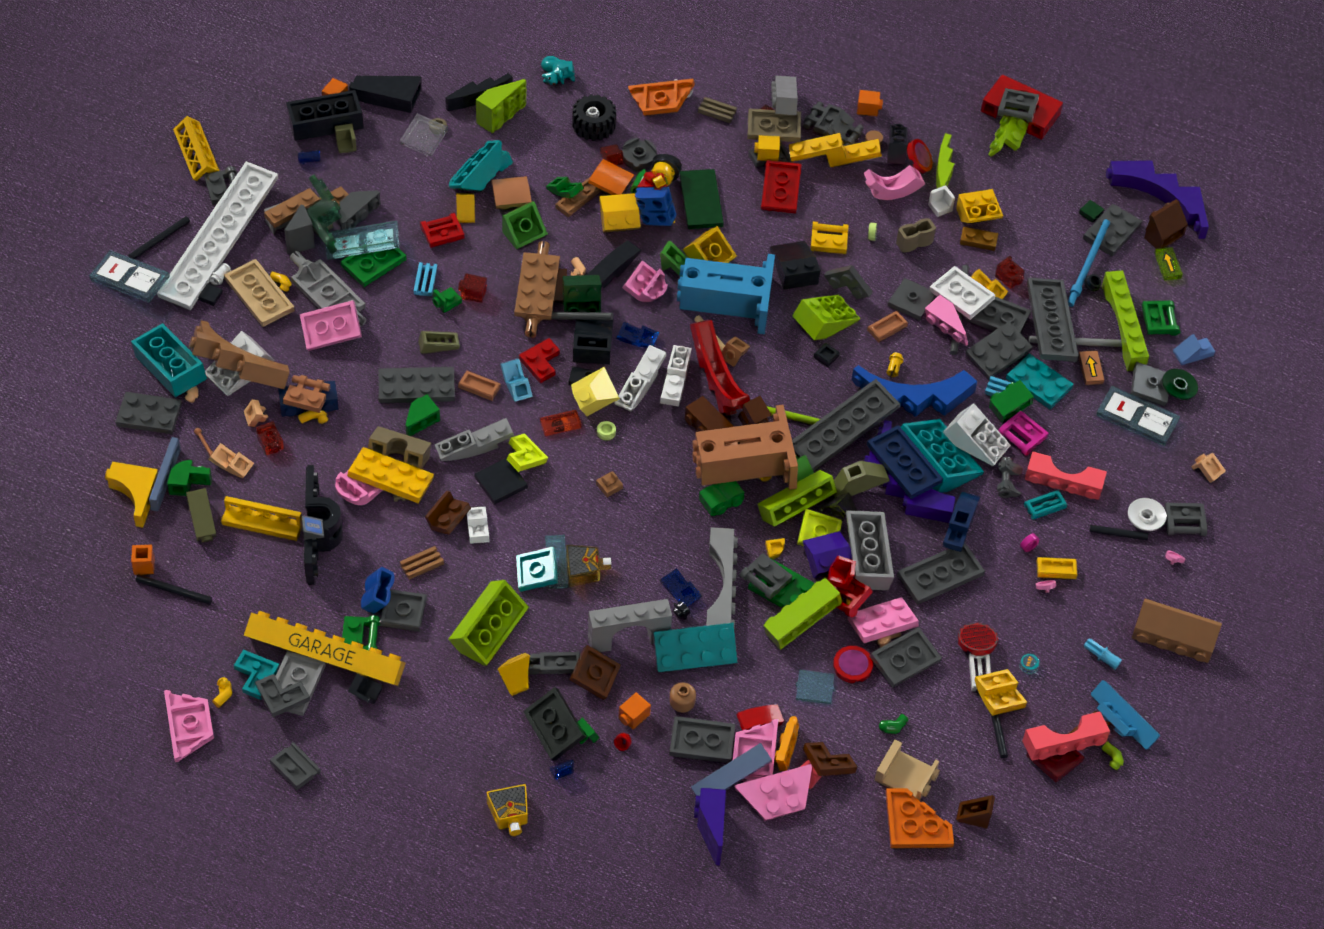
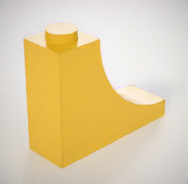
[105,462,158,527]

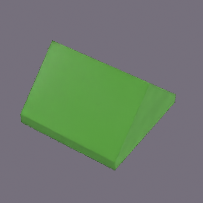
[502,201,548,249]

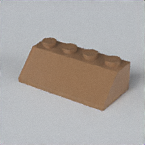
[1132,599,1222,663]

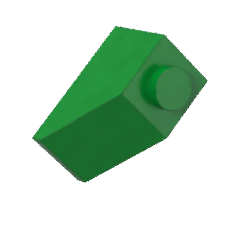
[405,394,440,436]

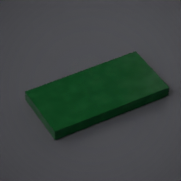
[679,169,724,229]

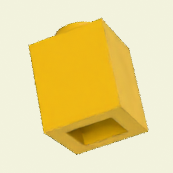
[754,135,780,161]

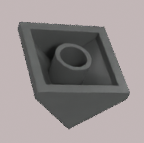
[285,205,315,255]

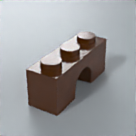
[738,395,772,426]

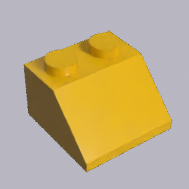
[599,193,641,232]
[683,226,737,263]

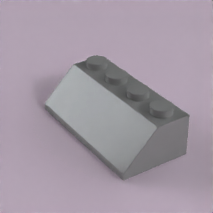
[846,511,894,590]

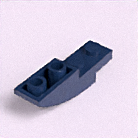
[942,492,981,552]

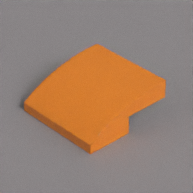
[588,159,634,195]

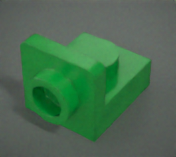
[432,287,462,313]

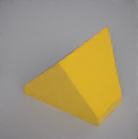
[498,653,530,696]

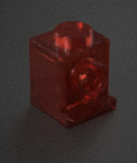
[995,256,1025,289]
[256,421,284,455]

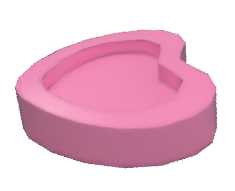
[1165,550,1185,565]
[1036,580,1057,593]

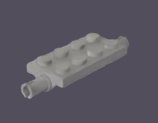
[290,251,367,327]

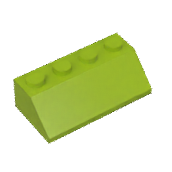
[448,580,529,666]

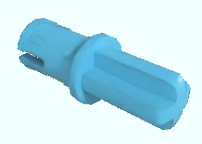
[1084,639,1122,670]

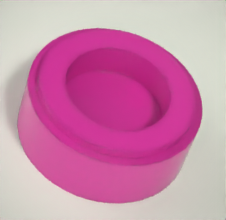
[1020,533,1039,552]

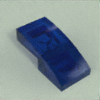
[616,322,659,348]
[660,568,702,607]

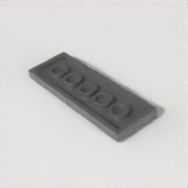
[1027,278,1078,362]
[792,379,900,471]

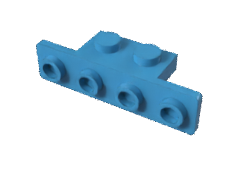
[1091,680,1160,749]

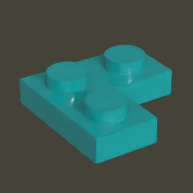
[234,650,280,700]

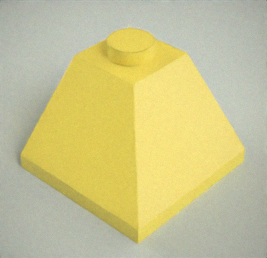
[571,367,620,416]

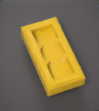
[1036,557,1078,579]

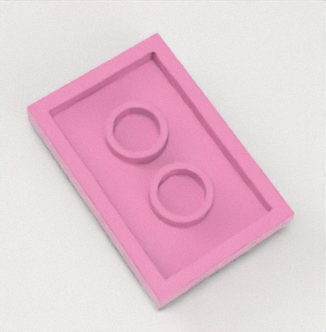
[300,300,362,351]
[848,597,919,643]

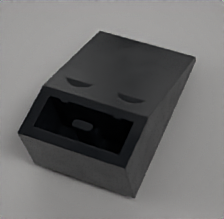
[573,320,613,365]

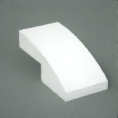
[467,507,490,544]

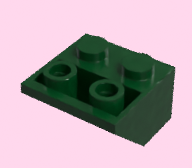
[562,275,601,313]

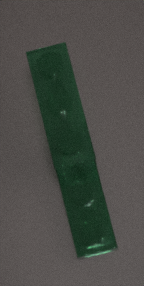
[306,174,342,254]

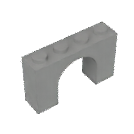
[588,599,672,652]

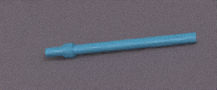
[1068,219,1110,307]

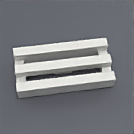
[968,653,991,691]

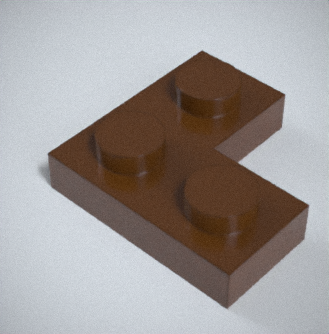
[803,742,857,776]

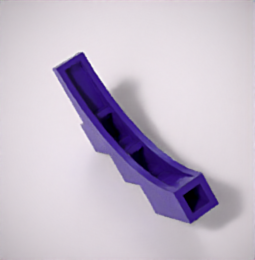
[864,420,956,523]

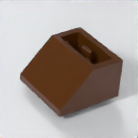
[1144,199,1188,251]

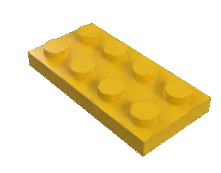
[347,447,434,504]

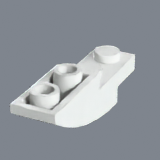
[615,345,666,412]
[660,345,692,407]

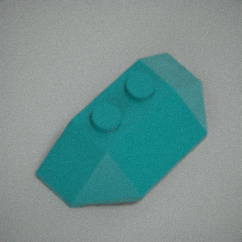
[448,140,502,191]

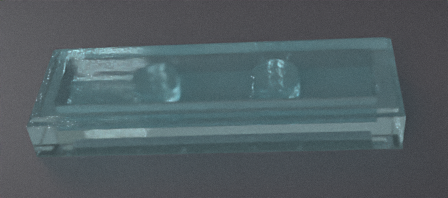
[545,535,568,589]

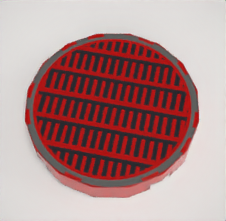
[958,623,998,656]

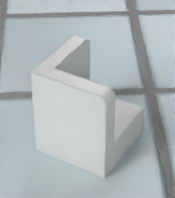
[928,185,955,217]

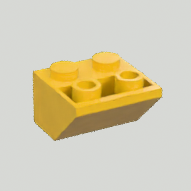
[956,189,1003,223]

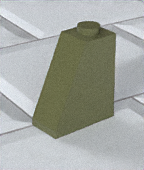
[186,488,216,543]

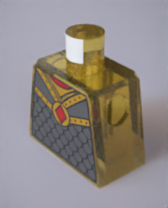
[566,545,611,587]

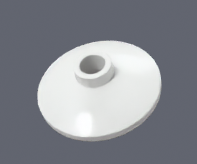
[1128,498,1166,531]

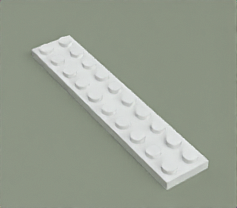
[157,161,278,310]

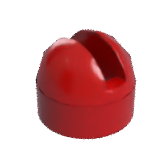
[614,733,632,751]

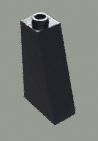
[349,75,422,113]

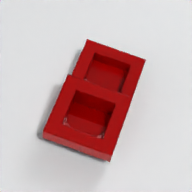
[737,704,784,730]

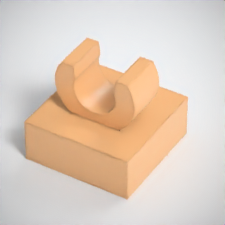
[244,399,268,427]

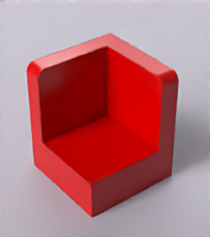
[828,556,856,590]

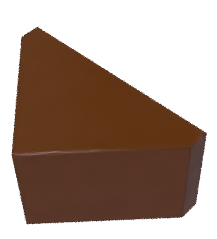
[956,795,995,829]

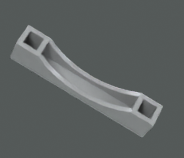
[706,527,738,627]

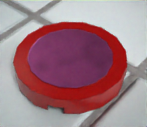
[907,139,933,174]
[833,646,873,683]

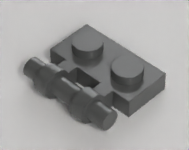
[803,101,844,134]
[823,109,864,146]

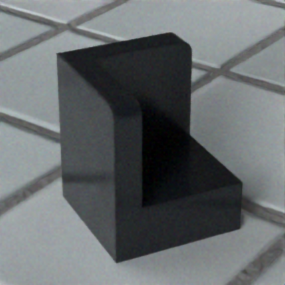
[348,673,383,704]

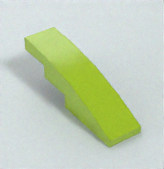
[936,133,955,188]

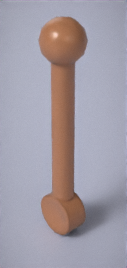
[194,428,213,457]

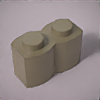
[896,218,936,252]

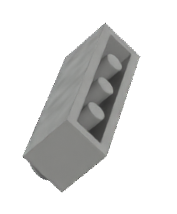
[771,76,798,115]

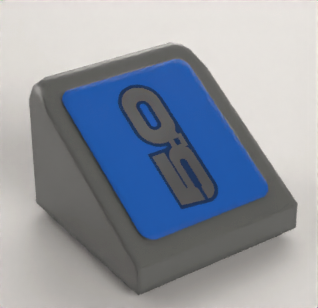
[302,516,324,540]

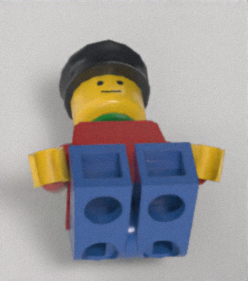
[630,154,682,226]

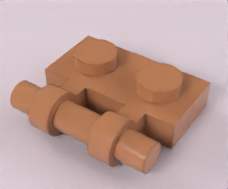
[283,375,330,413]

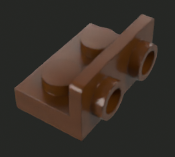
[425,491,471,535]

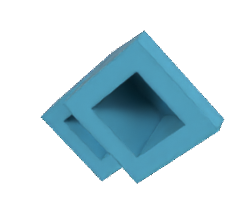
[500,359,533,402]

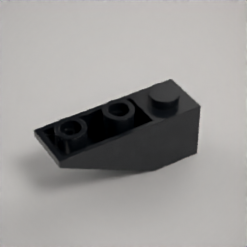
[887,124,907,164]

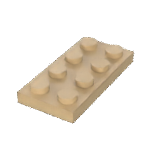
[224,259,295,327]

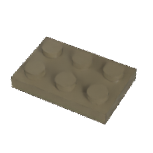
[747,109,801,142]

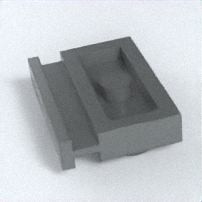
[270,742,320,790]

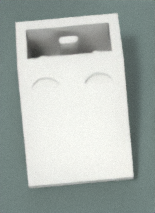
[205,331,274,396]
[943,403,1011,466]

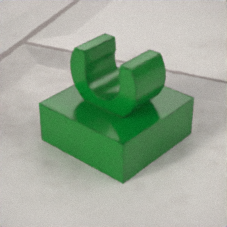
[578,717,600,744]

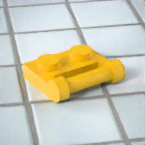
[811,221,849,254]

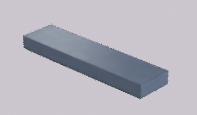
[149,437,181,511]
[691,743,772,796]

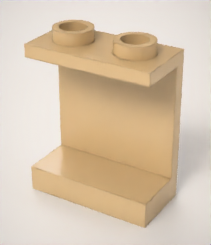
[875,740,940,801]

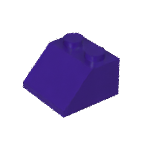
[802,531,852,578]

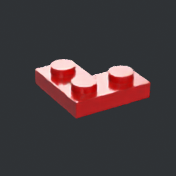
[519,338,560,384]

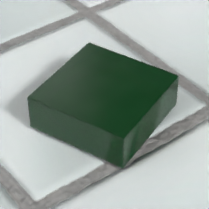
[1079,200,1104,223]

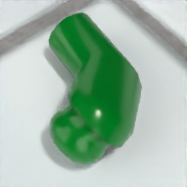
[879,714,909,734]

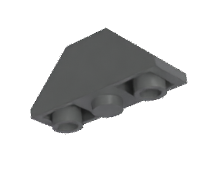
[339,190,381,235]

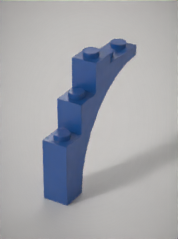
[851,365,977,418]

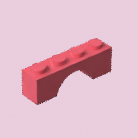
[1025,451,1107,500]
[1022,712,1110,761]

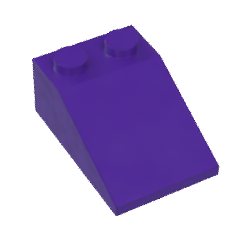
[694,788,726,866]

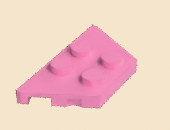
[164,690,214,762]
[733,719,778,782]
[734,764,812,821]

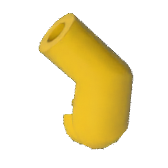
[270,271,292,292]
[212,677,232,708]

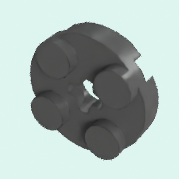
[622,138,657,171]

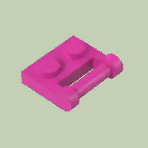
[998,411,1049,456]

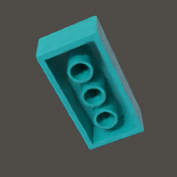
[131,323,207,397]

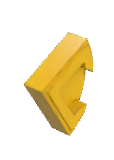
[765,538,785,559]

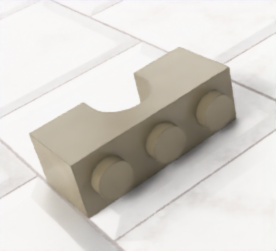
[368,426,431,469]

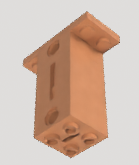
[692,405,798,490]

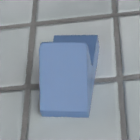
[1173,334,1215,365]

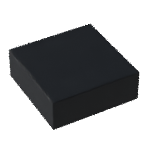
[198,284,223,306]
[814,343,840,367]

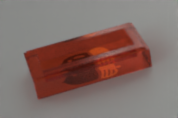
[540,410,582,436]

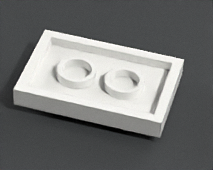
[930,266,995,320]

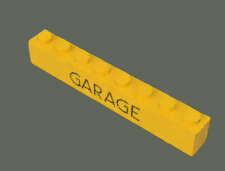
[244,611,406,686]

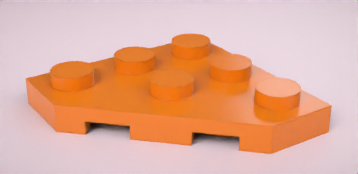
[886,788,954,848]

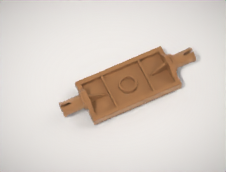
[514,241,560,338]

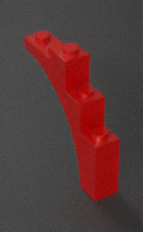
[690,320,750,415]

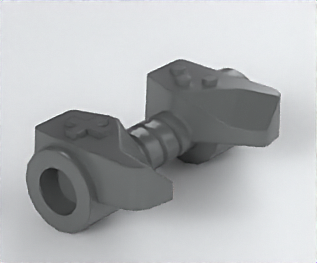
[997,457,1023,498]

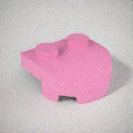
[622,260,668,302]
[335,471,383,505]

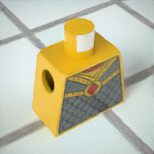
[487,784,528,836]

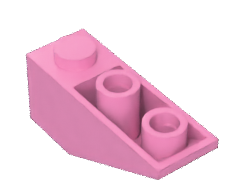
[925,295,968,346]

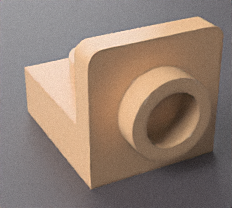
[1191,453,1226,483]

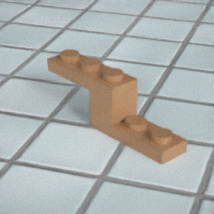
[264,186,349,228]

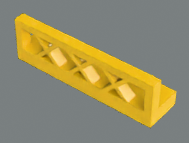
[173,116,219,181]
[221,496,303,541]

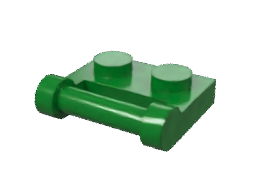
[1142,300,1180,336]
[342,615,381,651]

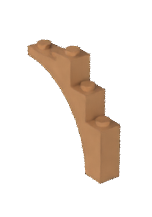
[189,320,289,389]

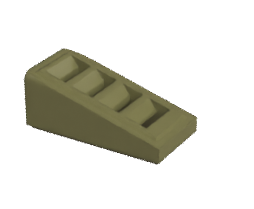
[418,331,460,353]

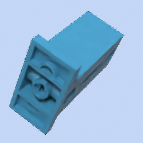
[677,254,775,334]

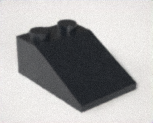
[770,241,820,290]

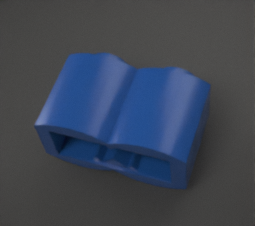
[361,567,394,614]

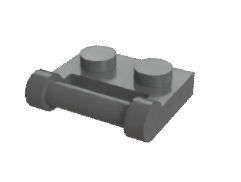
[998,88,1039,122]
[204,166,237,205]
[1164,503,1207,536]
[739,553,793,599]

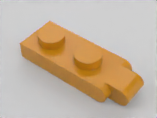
[775,716,799,771]

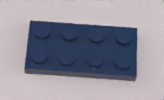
[867,425,943,499]

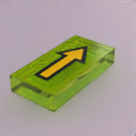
[1154,247,1183,281]

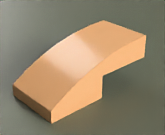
[208,443,254,478]

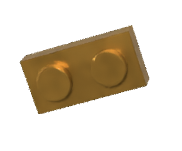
[960,227,998,251]

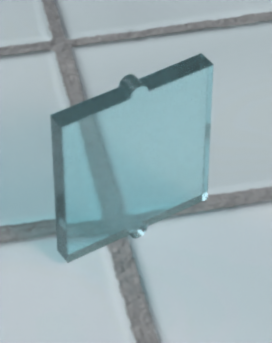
[796,669,835,705]

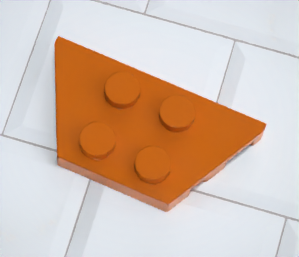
[628,79,695,115]

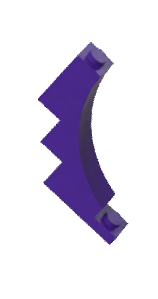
[1106,161,1209,239]

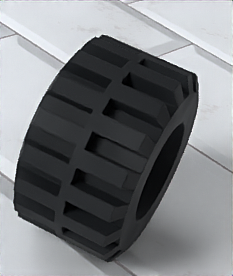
[572,94,616,141]

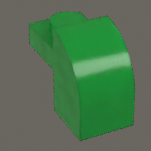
[167,460,212,496]

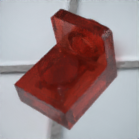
[600,144,623,165]

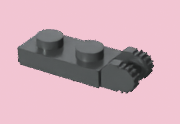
[528,652,580,675]

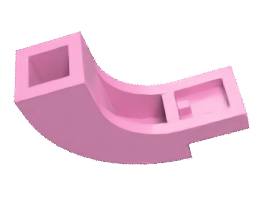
[864,165,925,200]

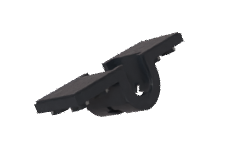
[304,465,343,585]

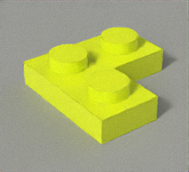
[506,433,548,472]

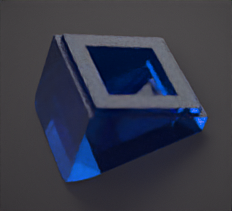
[550,760,574,780]

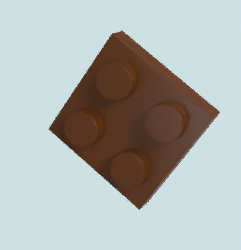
[569,645,621,700]

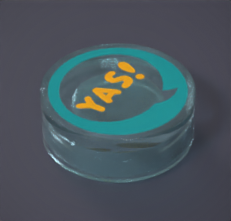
[1019,653,1040,674]

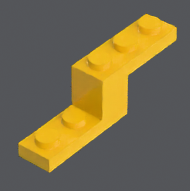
[789,133,882,168]

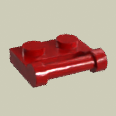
[420,213,465,248]
[834,578,873,618]

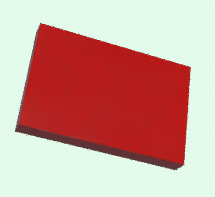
[761,160,802,214]

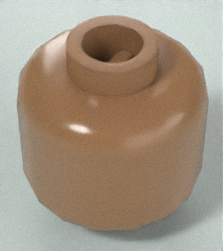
[669,682,696,713]

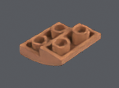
[491,176,532,209]

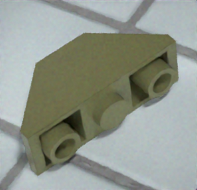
[833,461,890,502]

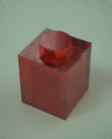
[458,273,487,303]

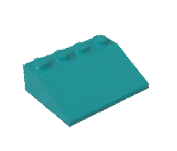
[901,419,984,493]

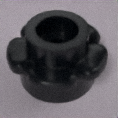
[1084,274,1101,291]
[673,601,691,619]

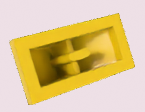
[456,193,475,223]

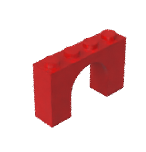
[981,74,1063,140]

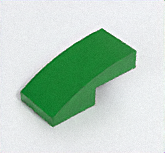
[545,177,584,198]

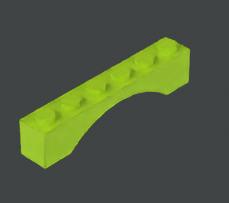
[1102,270,1149,371]

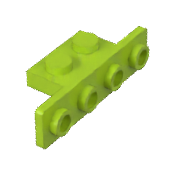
[988,107,1028,157]

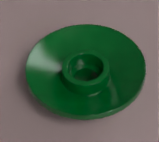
[1162,369,1198,400]

